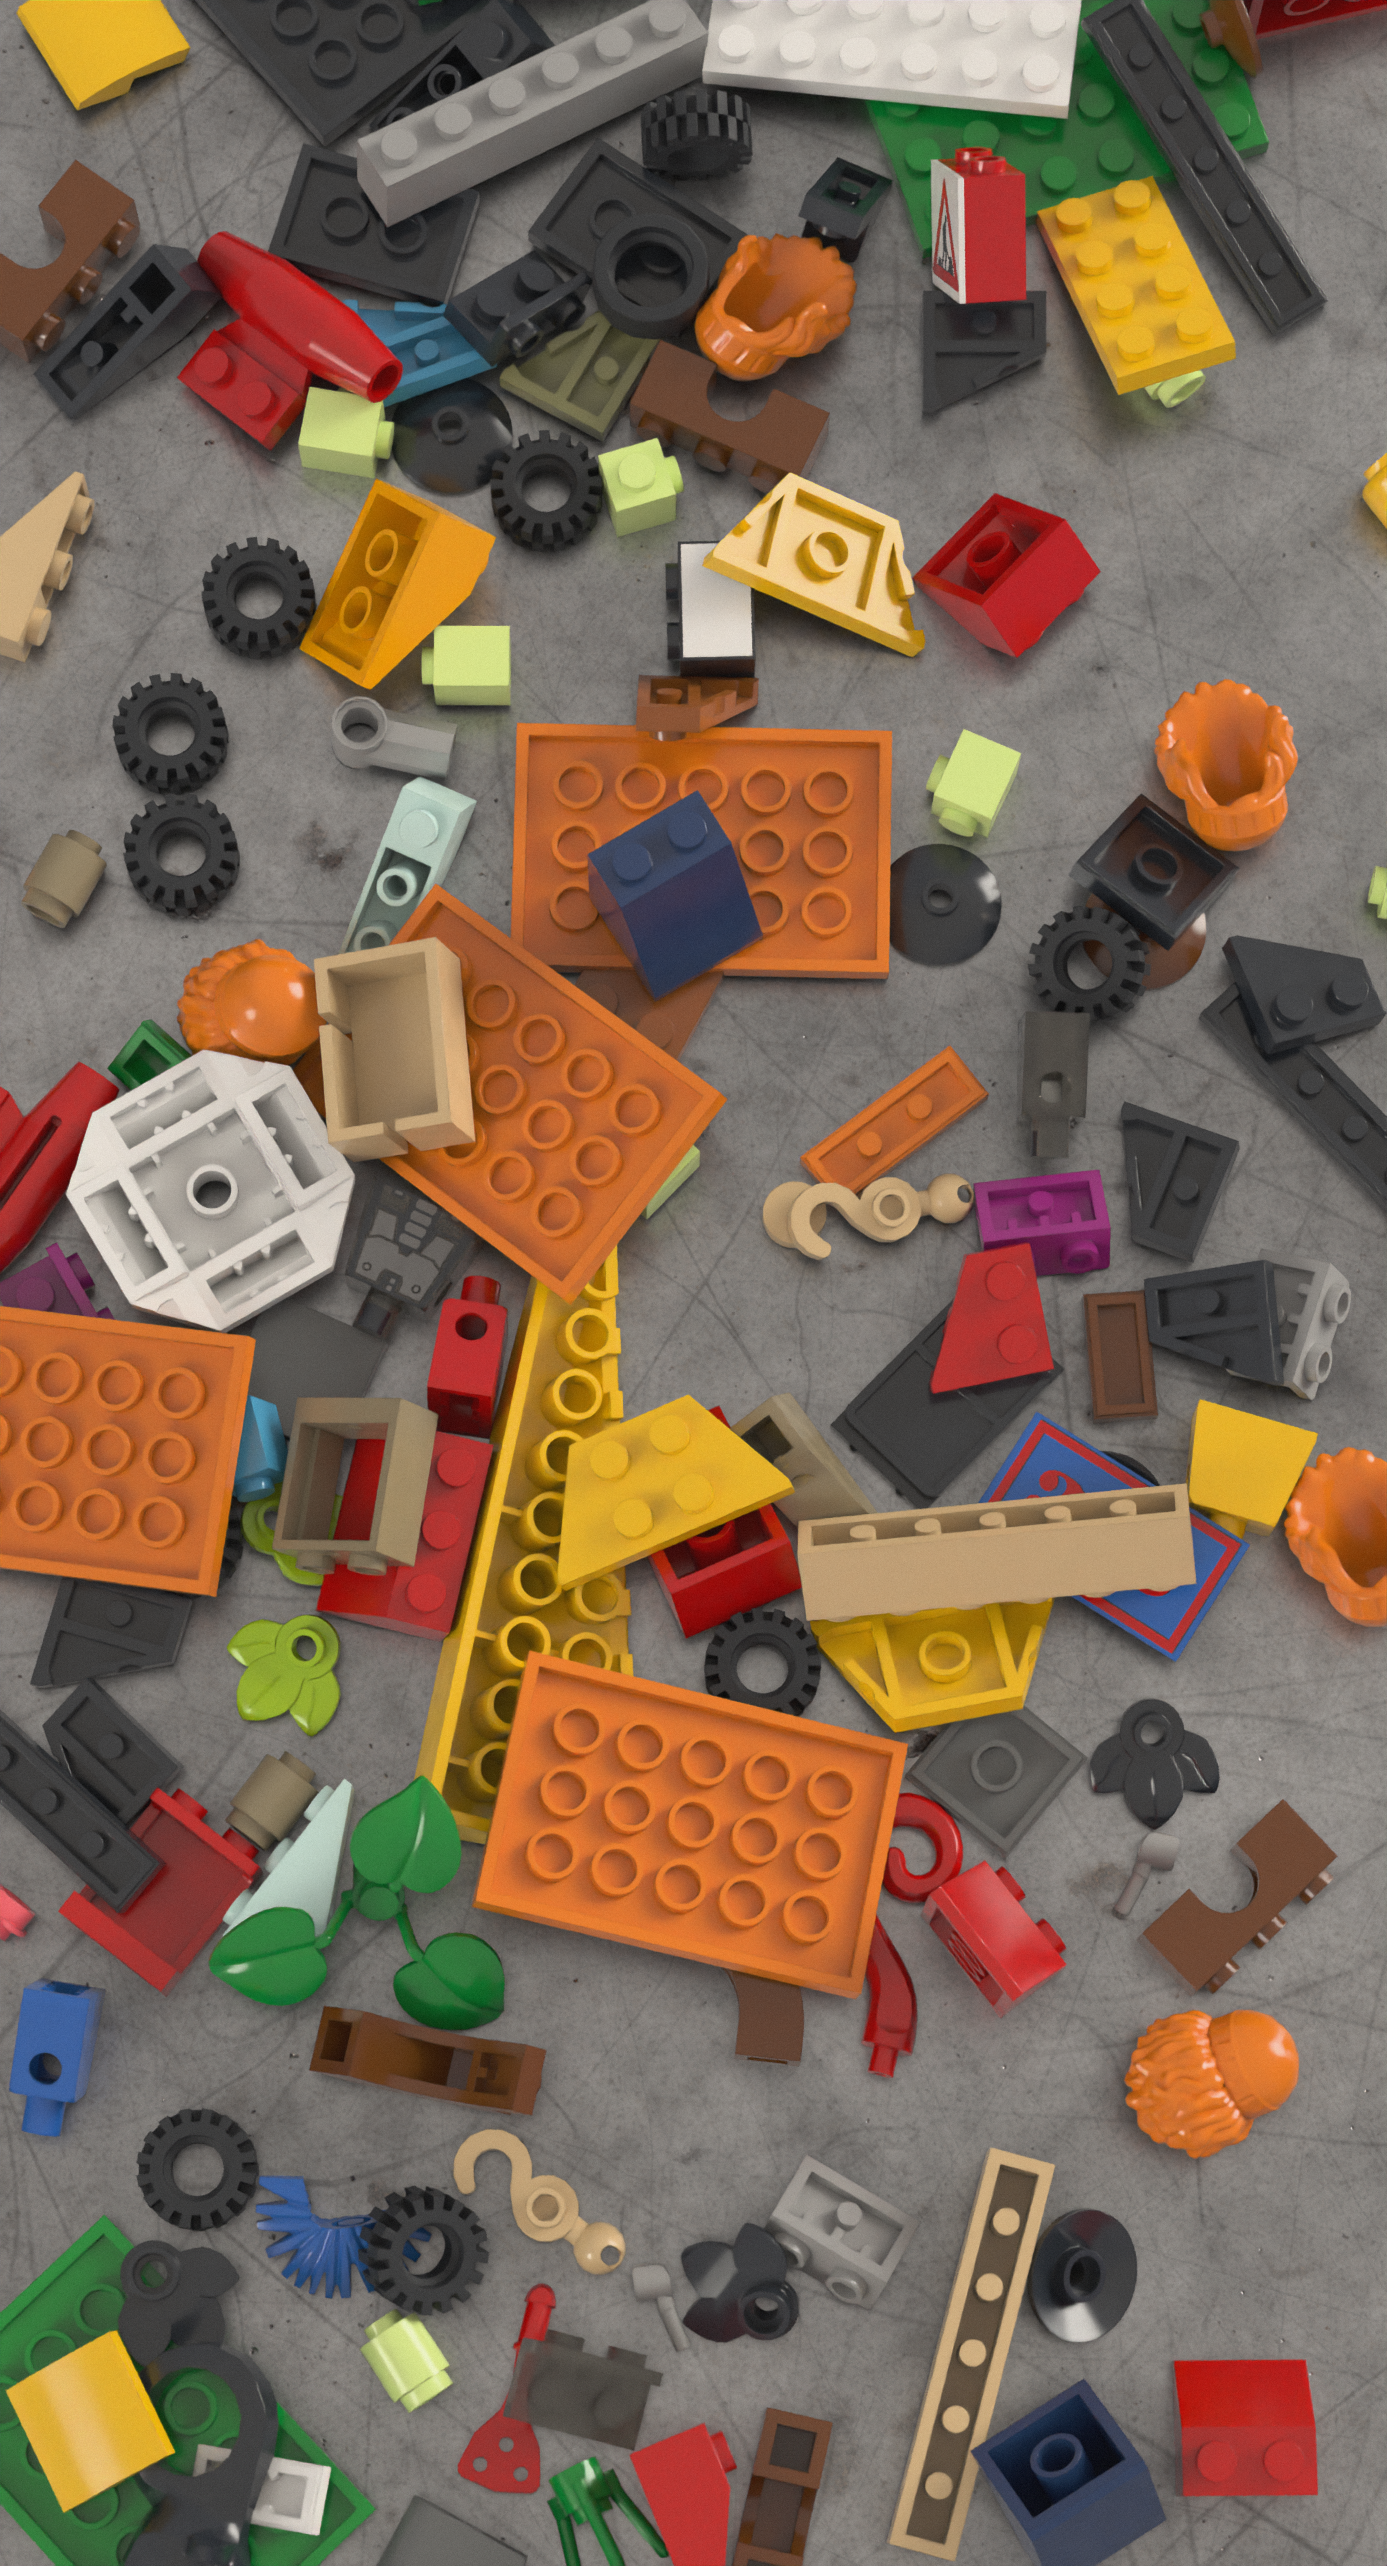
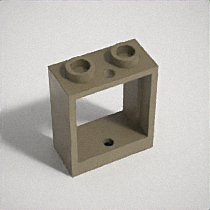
[272,1397,439,1576]

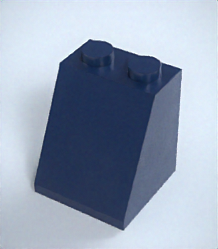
[587,790,763,1002]
[970,2378,1167,2566]

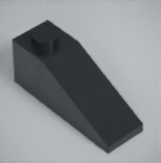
[34,244,222,420]

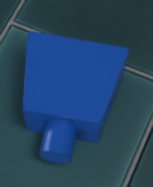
[9,1978,106,2137]

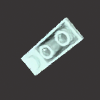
[338,776,477,955]
[222,1779,355,1950]

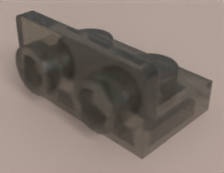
[503,2329,663,2451]

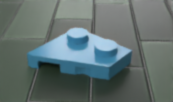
[341,299,497,407]

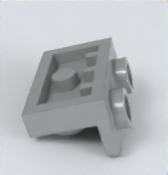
[1226,1249,1351,1400]
[764,2155,921,2309]

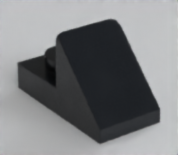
[798,157,893,262]

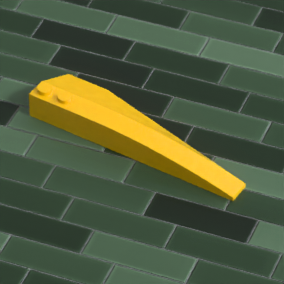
[414,1245,633,1844]

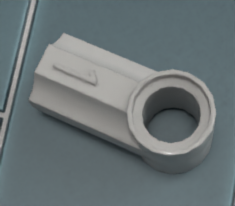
[332,696,457,781]

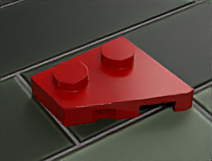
[929,1242,1054,1394]

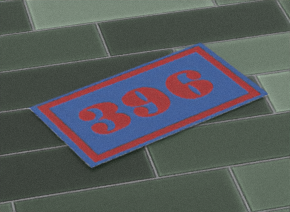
[978,1412,1250,1662]

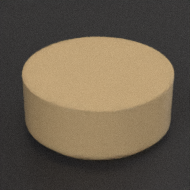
[763,1181,827,1248]

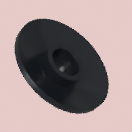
[391,378,513,495]
[889,844,1002,966]
[1027,2208,1137,2343]

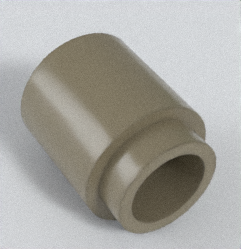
[21,830,107,928]
[225,1751,319,1852]

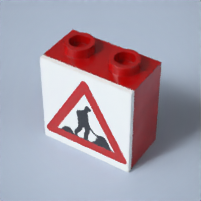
[931,147,1026,304]

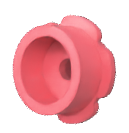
[0,1884,35,1941]

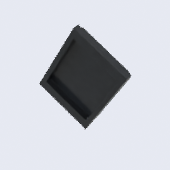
[830,1299,1064,1509]

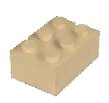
[314,937,475,1162]

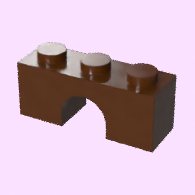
[0,159,140,363]
[630,340,830,494]
[1137,1799,1338,1997]
[732,2407,833,2566]

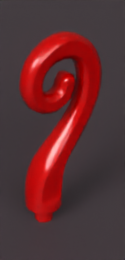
[861,1792,963,2078]

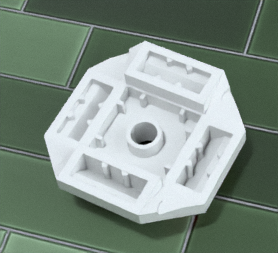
[66,1050,356,1333]

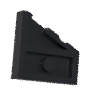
[1144,1259,1284,1386]
[42,1678,184,1828]

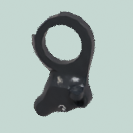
[119,2341,279,2566]

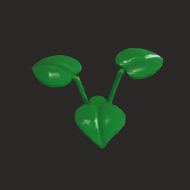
[208,1775,505,2030]

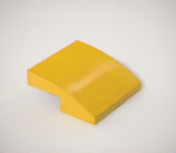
[16,0,190,110]
[6,2330,175,2513]

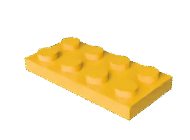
[1037,176,1236,395]

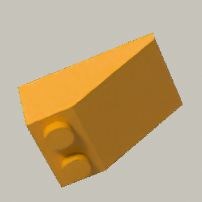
[299,478,496,690]

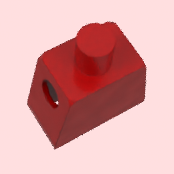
[427,1275,508,1439]

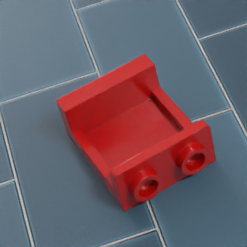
[58,1787,264,1998]

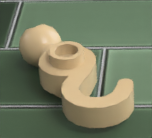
[787,1173,974,1260]
[453,2129,626,2275]

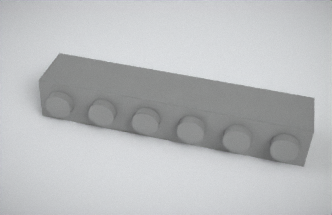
[357,0,708,227]

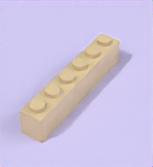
[797,1483,1197,1622]
[886,2147,1055,2562]

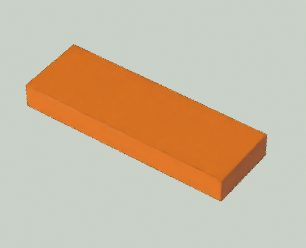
[800,1046,989,1197]

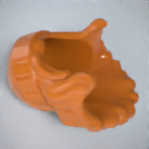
[695,233,857,382]
[1154,679,1298,851]
[177,939,327,1066]
[1284,1447,1387,1627]
[1124,2009,1299,2159]

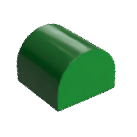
[107,1019,192,1091]

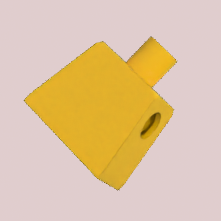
[1185,1399,1318,1540]

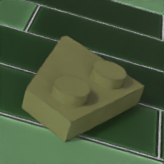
[499,310,664,442]

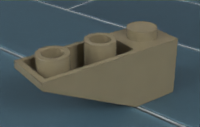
[729,1392,878,1528]

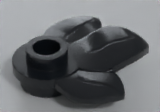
[1089,1698,1220,1829]
[681,2223,800,2343]
[118,2240,240,2367]

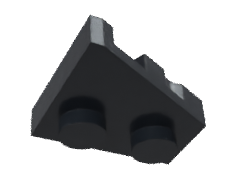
[922,291,1046,413]
[1222,935,1386,1054]
[1121,1101,1240,1263]
[30,1577,192,1689]

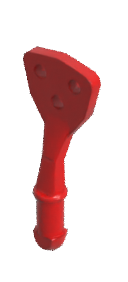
[458,2283,556,2495]

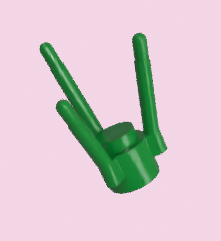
[547,2456,669,2566]

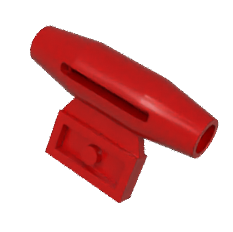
[176,231,403,451]
[0,1061,120,1274]

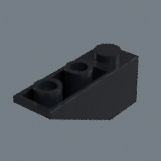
[368,0,556,132]

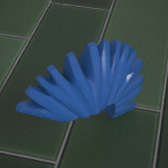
[256,2176,432,2298]

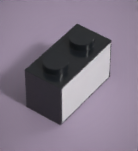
[665,541,756,678]

